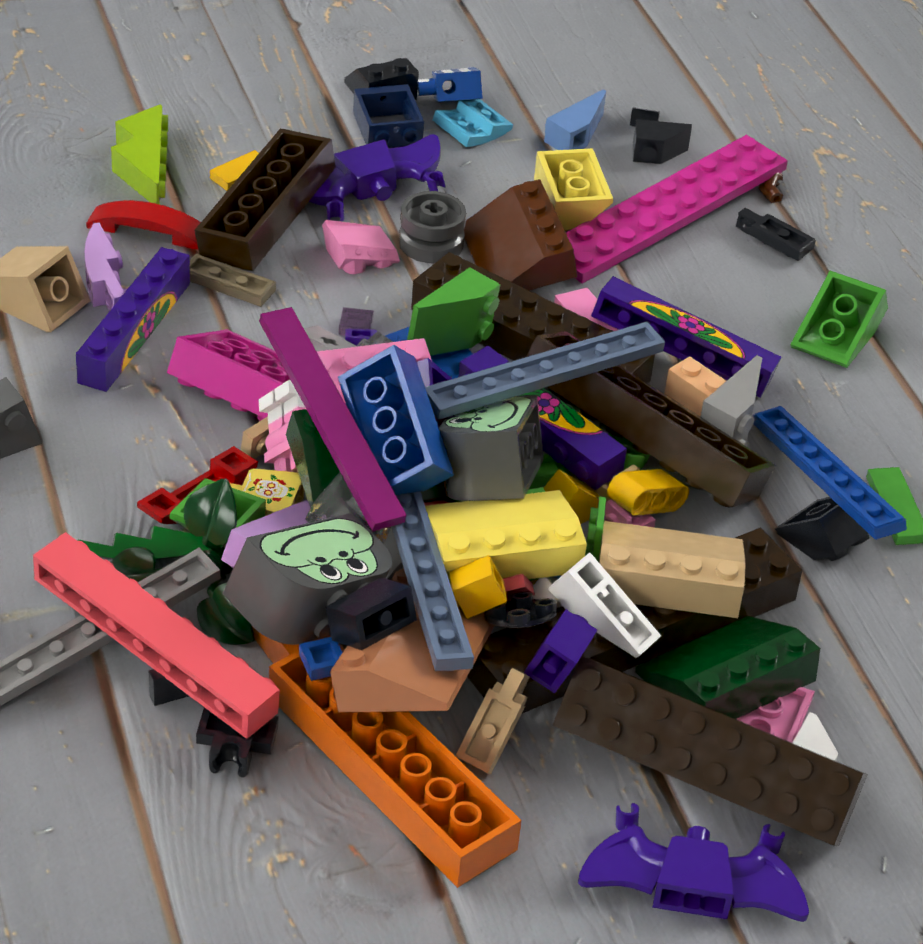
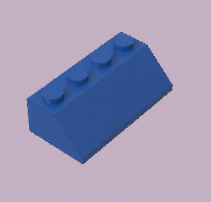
[338,345,454,495]

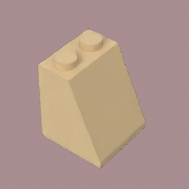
[0,246,91,332]

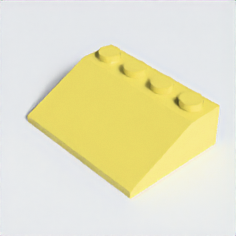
[425,490,587,585]

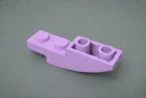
[84,222,127,311]

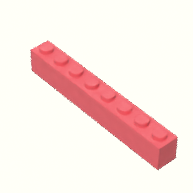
[33,532,280,739]

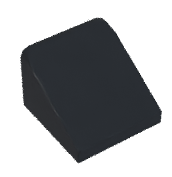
[630,107,660,126]

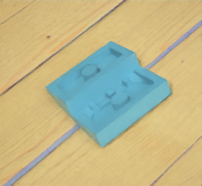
[432,99,513,147]

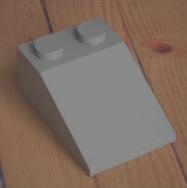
[701,355,762,448]

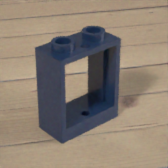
[353,84,424,148]

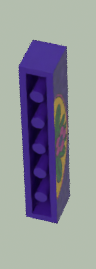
[76,247,190,392]
[591,276,782,398]
[458,346,627,490]

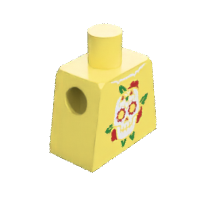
[230,468,305,516]

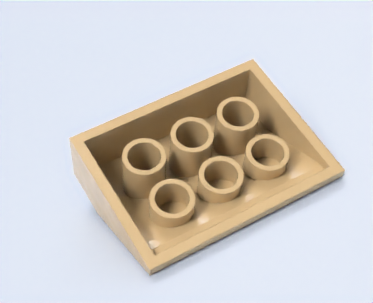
[599,521,745,618]

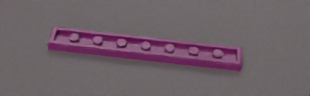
[259,307,407,532]

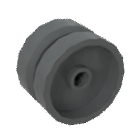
[399,191,467,263]

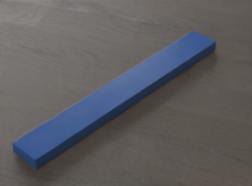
[753,406,907,540]

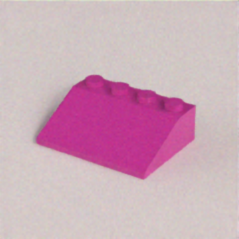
[167,329,290,421]

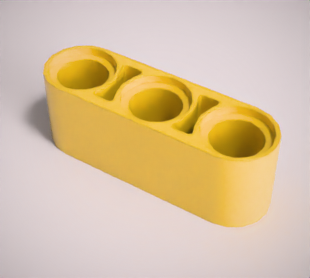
[607,469,689,516]

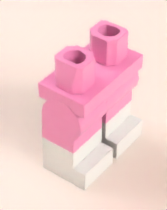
[259,380,306,472]

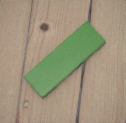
[866,467,923,545]

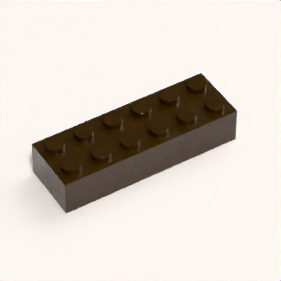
[195,128,336,271]

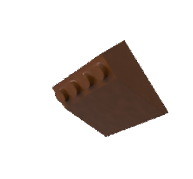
[464,179,577,291]

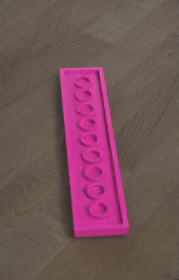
[566,134,788,284]

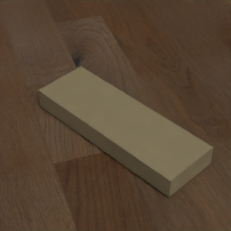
[190,254,276,307]

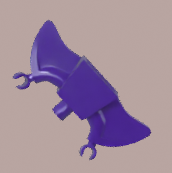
[309,134,446,221]
[578,803,809,922]

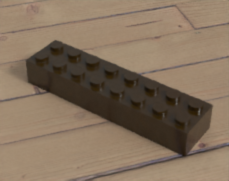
[411,252,655,383]
[526,331,776,508]
[553,656,868,846]

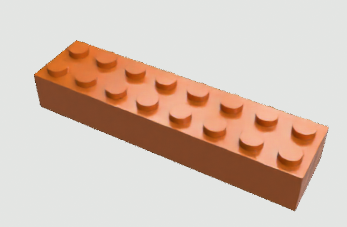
[269,636,522,888]

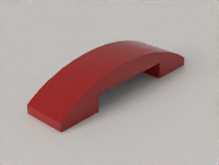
[86,200,201,250]
[137,446,258,524]

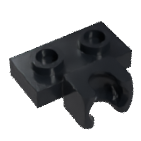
[196,707,279,777]

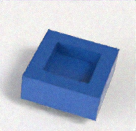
[299,637,343,681]

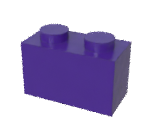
[524,610,597,693]

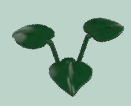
[111,479,255,645]

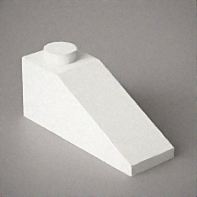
[548,552,661,658]

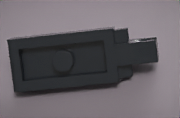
[736,208,816,261]

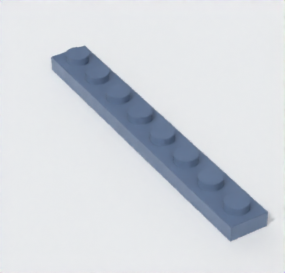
[425,322,665,420]
[391,492,474,671]

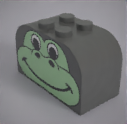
[439,395,544,501]
[222,513,393,645]

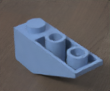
[544,89,606,150]

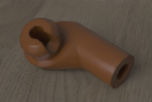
[759,172,783,203]

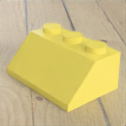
[534,148,613,231]

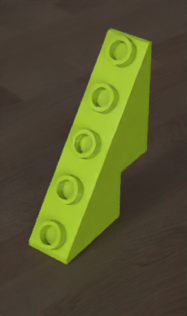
[111,104,168,204]

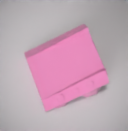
[322,220,400,274]

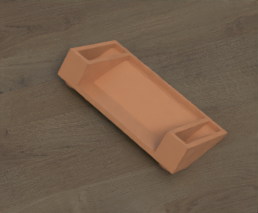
[330,568,495,712]

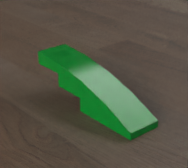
[77,526,223,560]

